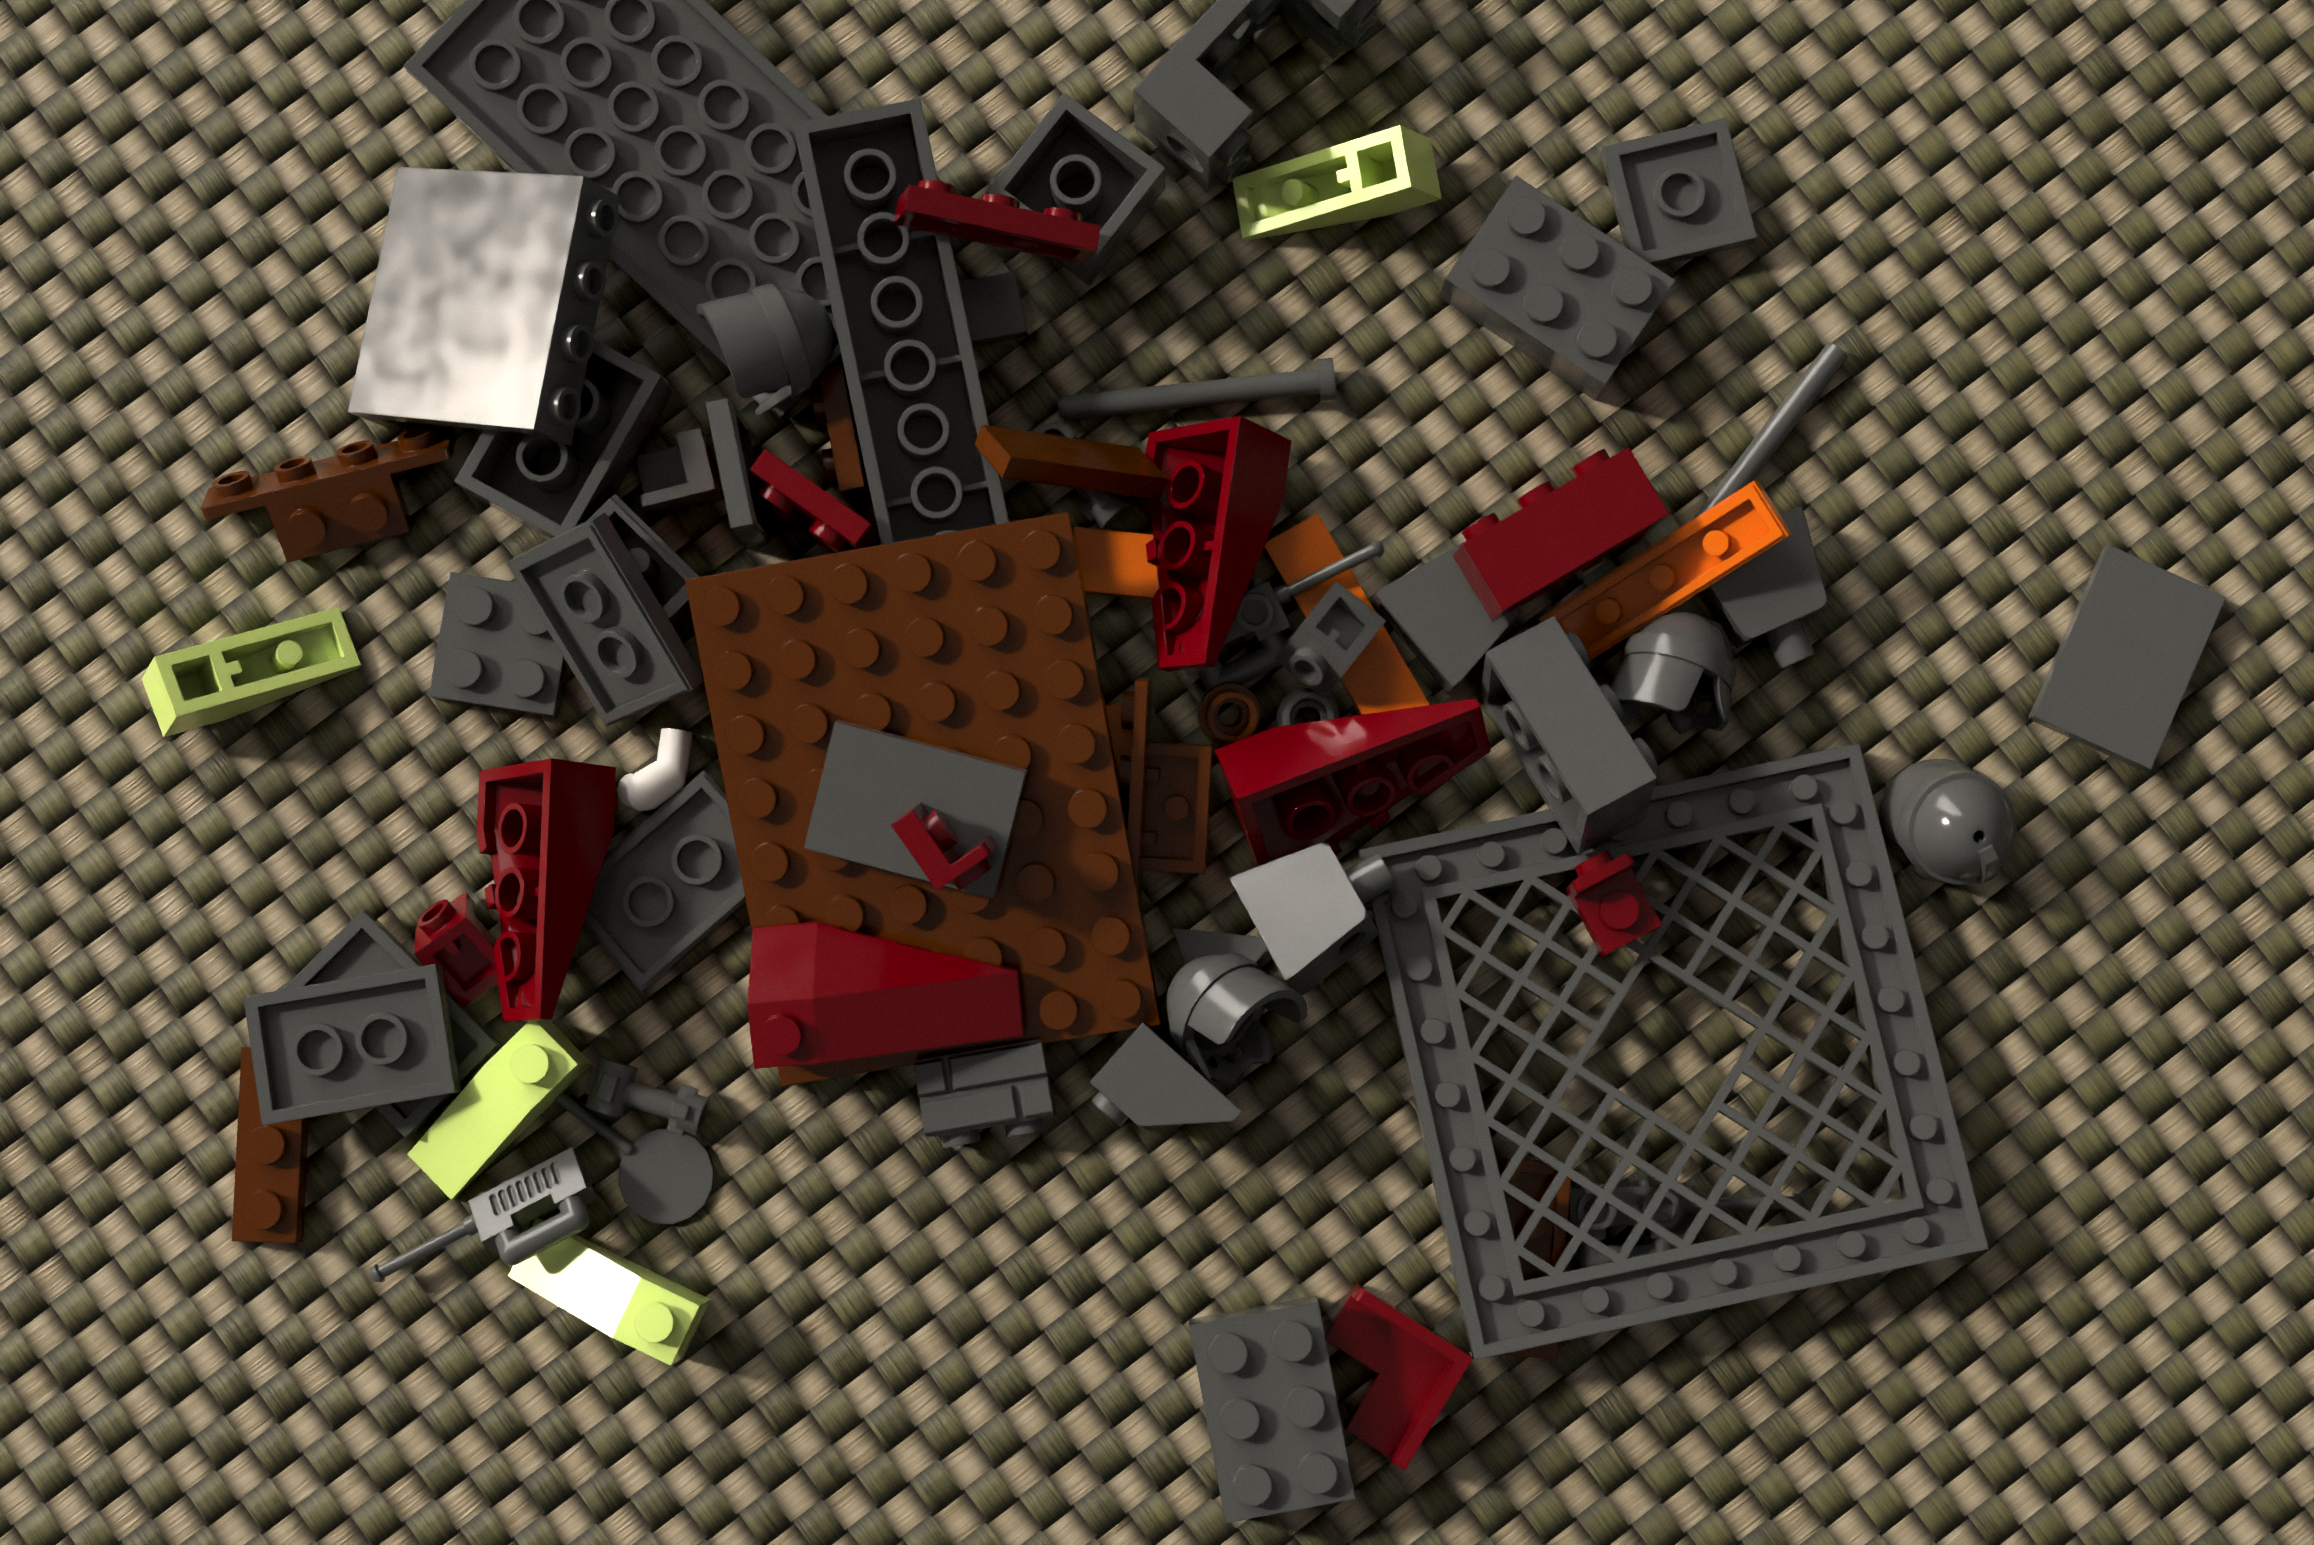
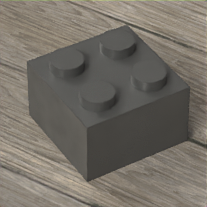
[986,92,1165,286]

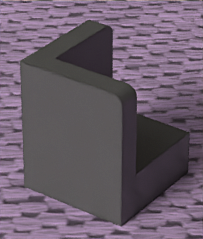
[636,428,724,518]

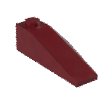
[1141,416,1291,672]
[1215,698,1491,867]
[477,758,618,1022]
[747,921,1025,1069]

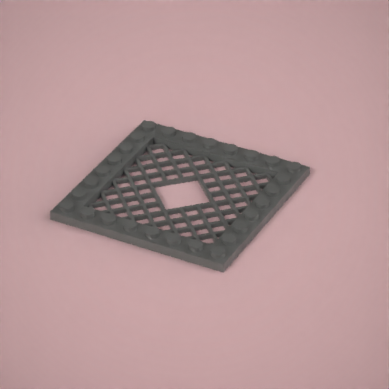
[1358,743,1989,1360]

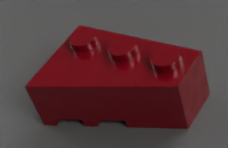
[1453,447,1669,622]

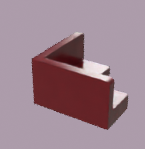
[1325,1282,1473,1471]

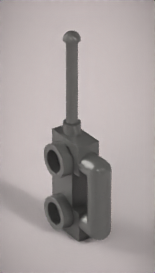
[1185,540,1384,692]
[370,1147,597,1282]
[1567,1179,1803,1268]

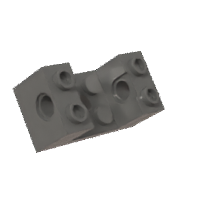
[1133,0,1382,193]

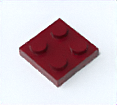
[750,449,880,554]

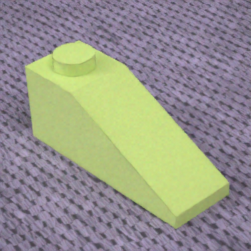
[1232,125,1442,240]
[142,607,361,738]
[407,1020,592,1200]
[508,1217,711,1366]

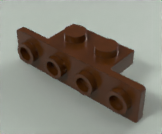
[200,425,456,563]
[1118,677,1213,901]

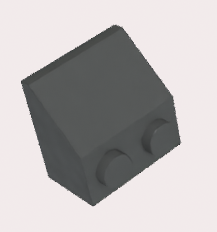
[1090,1023,1242,1127]

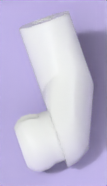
[617,728,693,811]

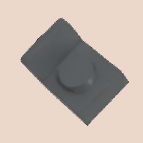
[1276,581,1386,697]

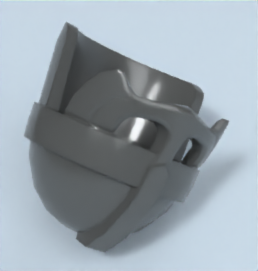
[696,283,838,416]
[1610,612,1737,734]
[1879,759,2017,885]
[1165,953,1307,1085]

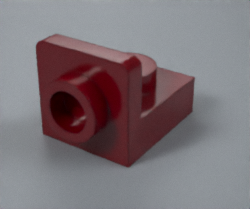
[891,802,998,891]
[1565,850,1662,958]
[414,892,498,1008]

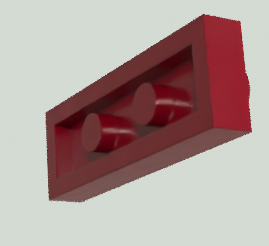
[894,180,1100,264]

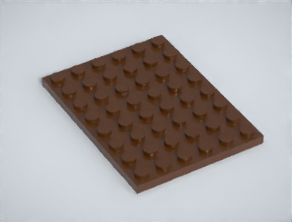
[685,511,1162,1086]

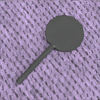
[554,1091,714,1224]

